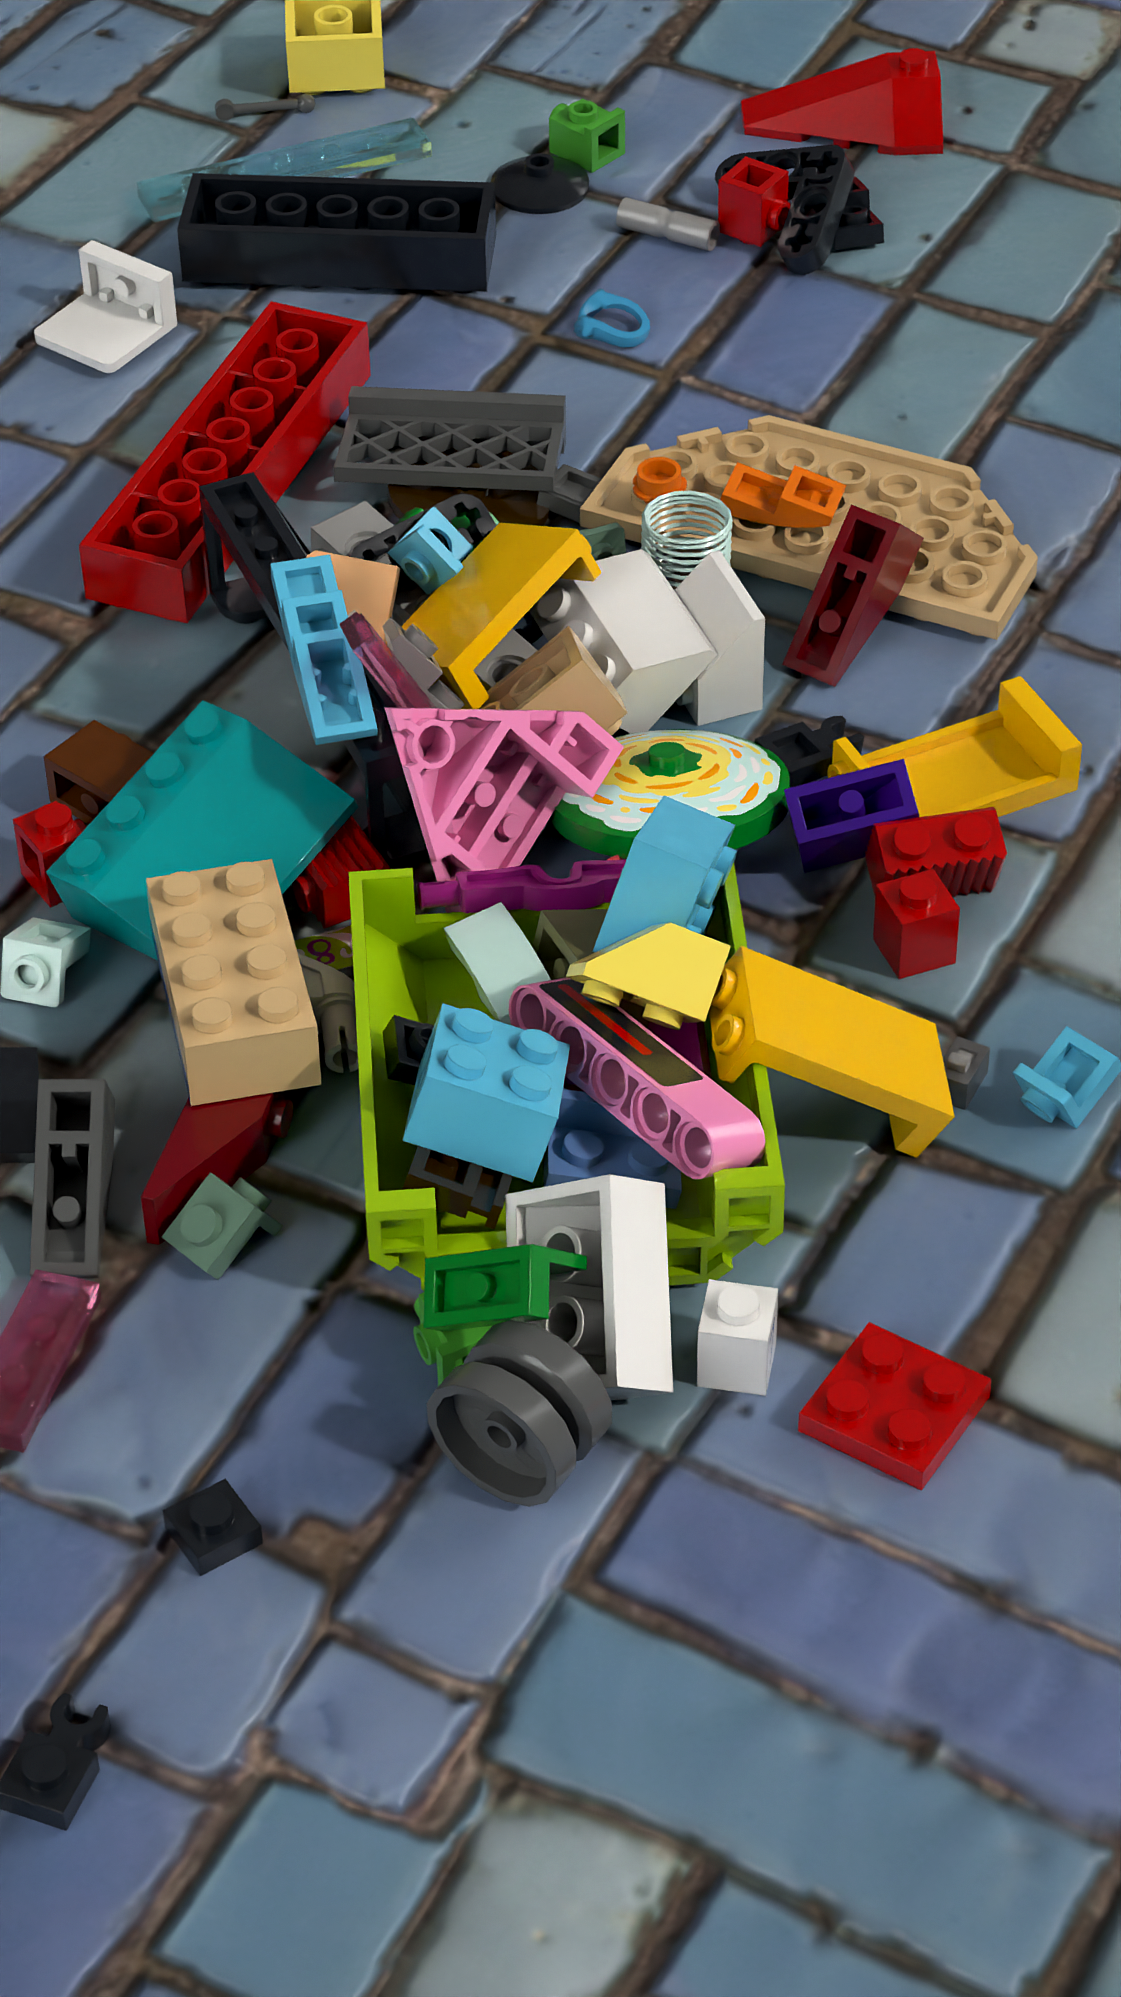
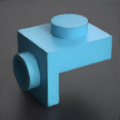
[1012,1026,1121,1129]

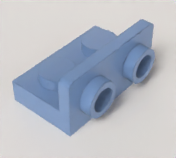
[543,1089,682,1209]

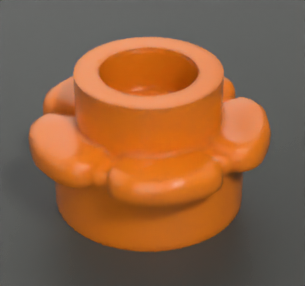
[633,457,687,504]

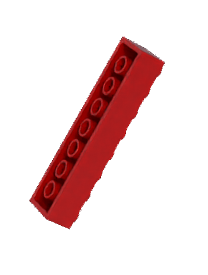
[79,301,371,624]

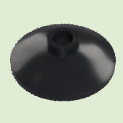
[491,153,589,214]

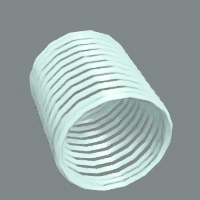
[641,490,733,590]

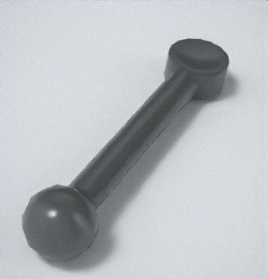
[215,94,316,121]

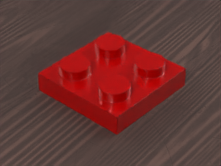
[798,1322,992,1491]

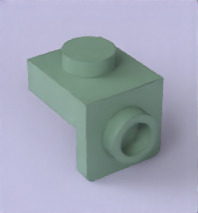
[162,1172,283,1280]

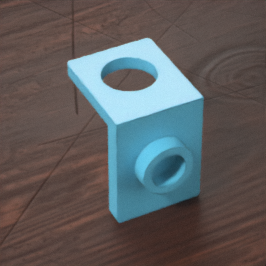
[388,507,473,595]

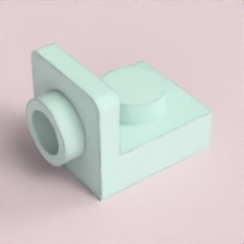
[0,917,91,1007]

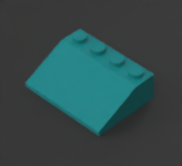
[46,700,358,961]

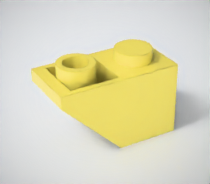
[566,922,731,1030]

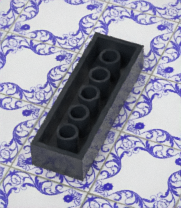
[177,173,496,294]

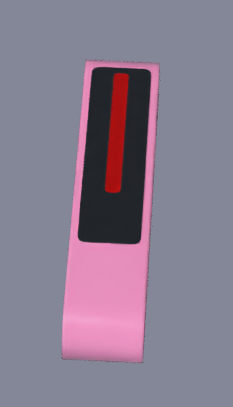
[509,977,765,1179]

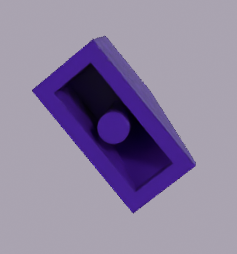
[784,759,919,873]

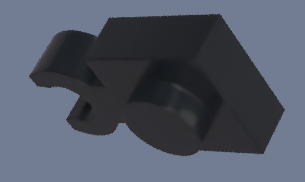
[754,716,864,788]
[0,1693,111,1831]

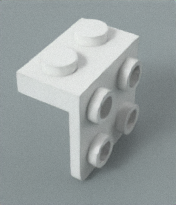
[34,240,177,373]

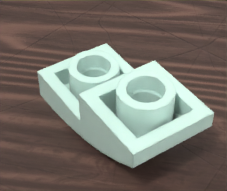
[444,902,551,1025]

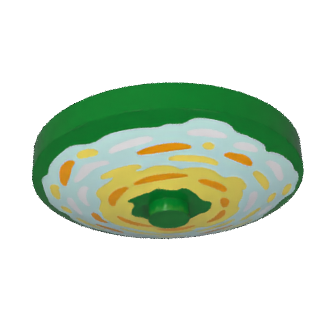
[550,729,790,859]

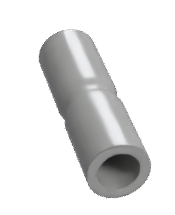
[616,197,720,251]

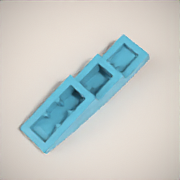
[271,554,378,745]

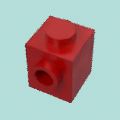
[718,156,791,247]
[873,869,960,979]

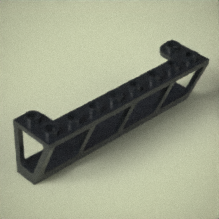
[199,472,429,869]

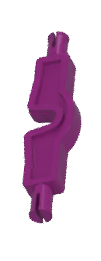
[417,859,626,913]

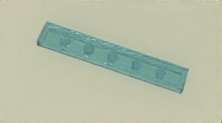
[137,118,432,222]

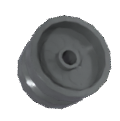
[427,1320,612,1507]

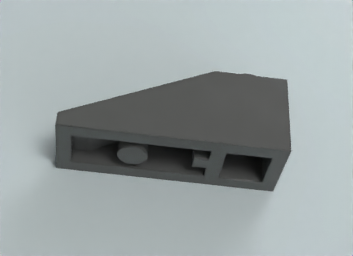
[30,1079,115,1278]

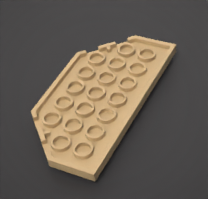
[580,415,1038,640]

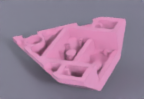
[384,707,624,913]

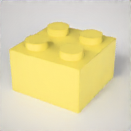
[285,0,385,95]

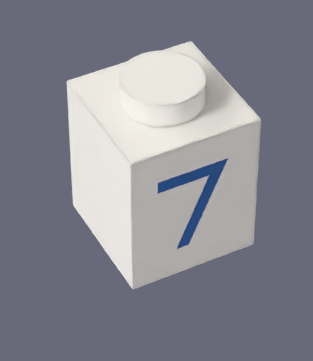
[697,1279,778,1396]

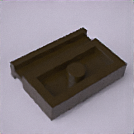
[402,1146,513,1229]

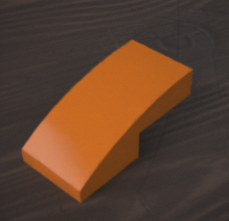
[720,462,847,528]

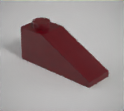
[782,504,924,687]
[141,1091,293,1245]

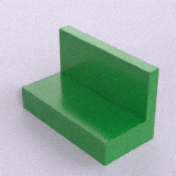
[423,1244,587,1332]

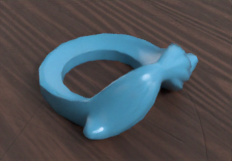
[573,289,650,348]

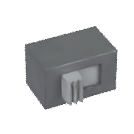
[943,1036,990,1110]

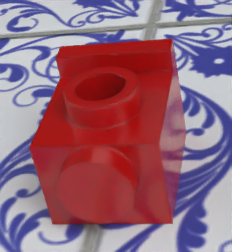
[13,801,86,908]

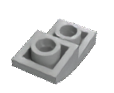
[383,617,465,709]

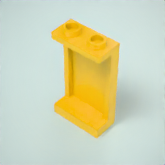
[383,523,601,709]
[827,676,1082,817]
[709,946,955,1158]

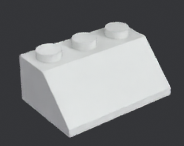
[529,549,718,734]
[505,1174,673,1400]

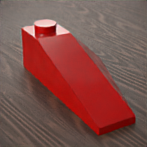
[740,48,944,156]

